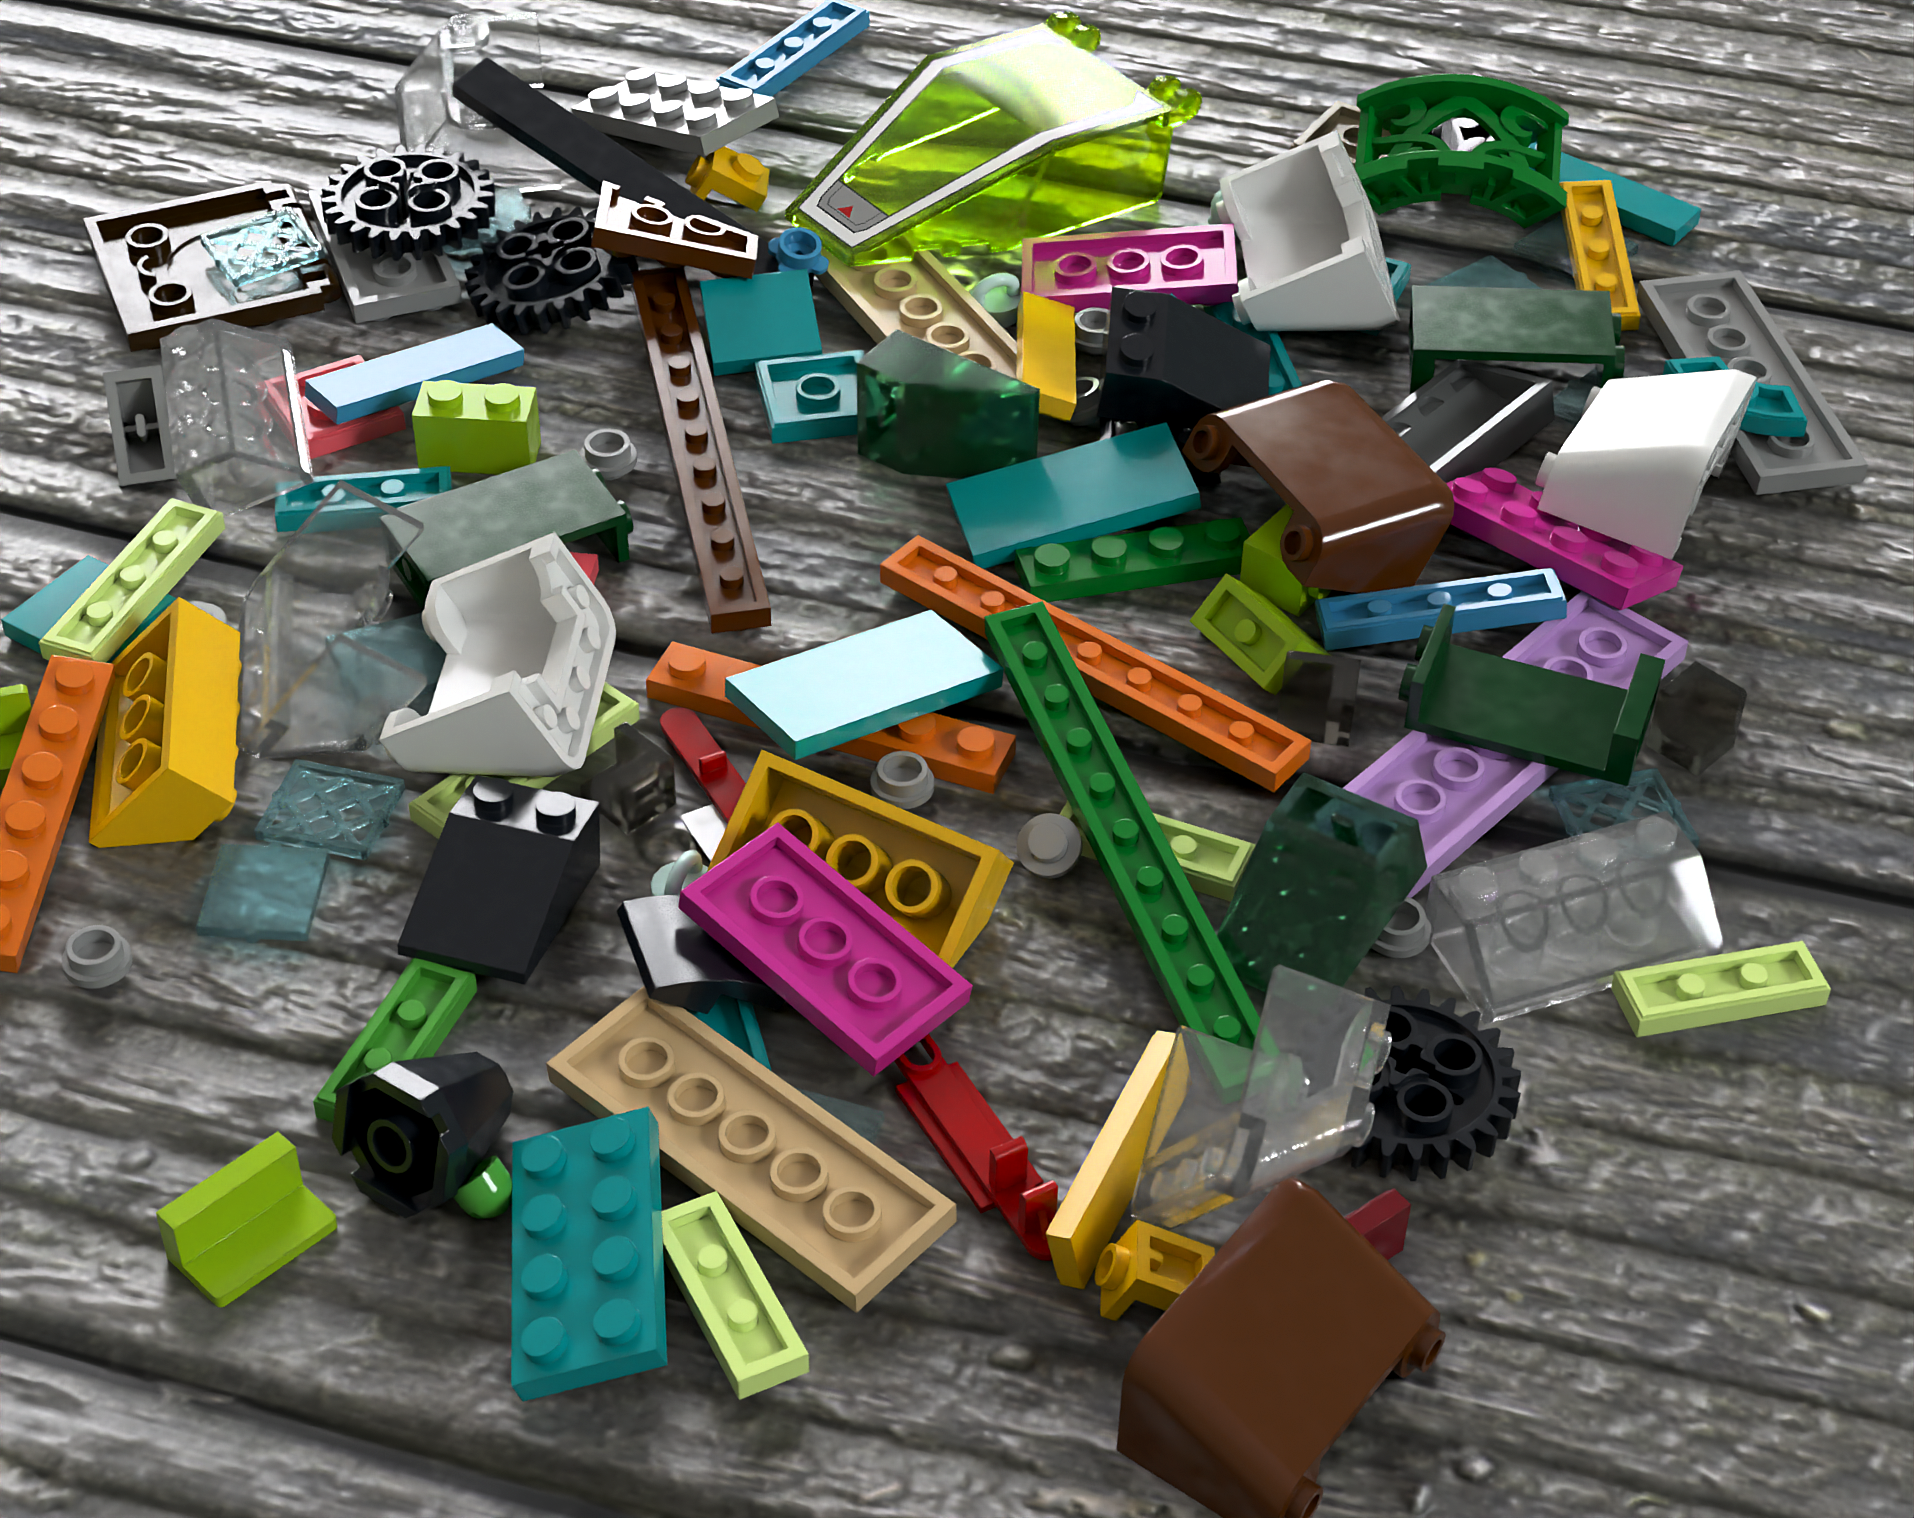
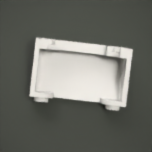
[1216,130,1400,331]
[1535,369,1757,560]
[379,532,616,777]

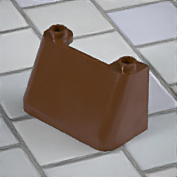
[1182,380,1455,593]
[1116,1175,1446,1518]

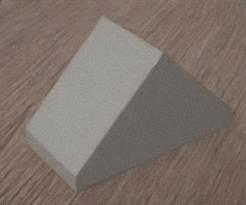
[102,365,179,487]

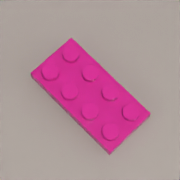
[1021,223,1238,313]
[1446,467,1684,610]
[678,822,973,1077]

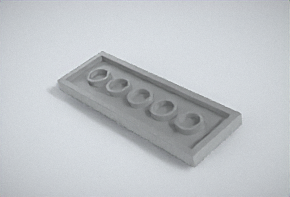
[1637,270,1868,495]

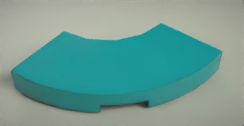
[1662,356,1808,437]

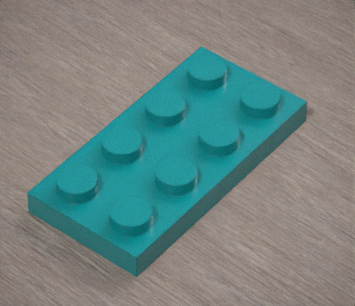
[511,1106,667,1402]

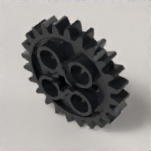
[321,144,496,261]
[464,206,639,335]
[1289,985,1521,1181]

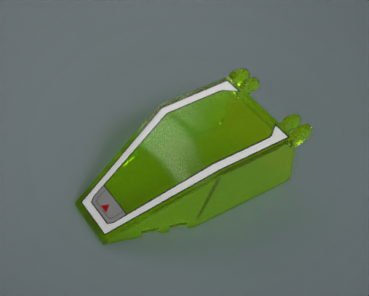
[785,10,1203,267]

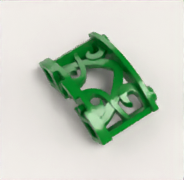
[1355,73,1569,229]

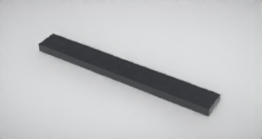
[452,57,815,287]

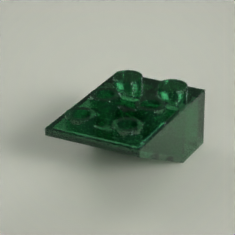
[857,329,1040,479]
[1217,772,1428,1016]

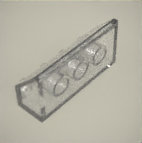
[160,318,314,518]
[1426,811,1724,1025]

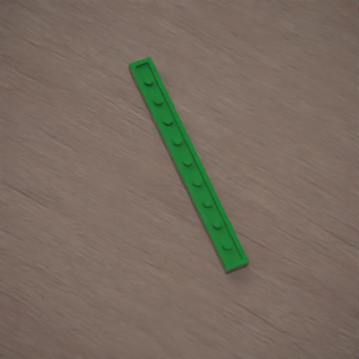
[984,601,1287,1106]

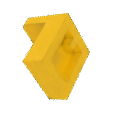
[1095,1219,1215,1321]

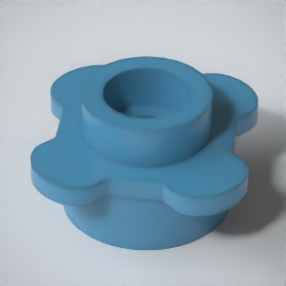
[768,227,829,275]

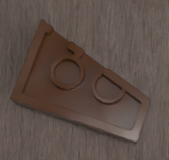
[591,180,758,279]

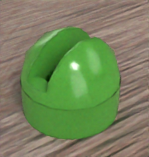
[453,1155,512,1219]

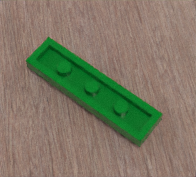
[1015,517,1250,602]

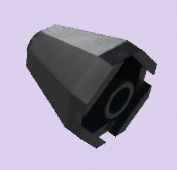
[331,1052,513,1219]

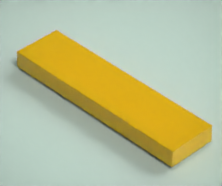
[1559,180,1640,331]
[1016,291,1077,421]
[1046,1030,1191,1290]

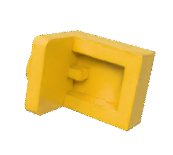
[686,146,770,212]

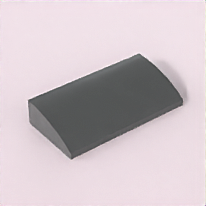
[1381,360,1555,483]

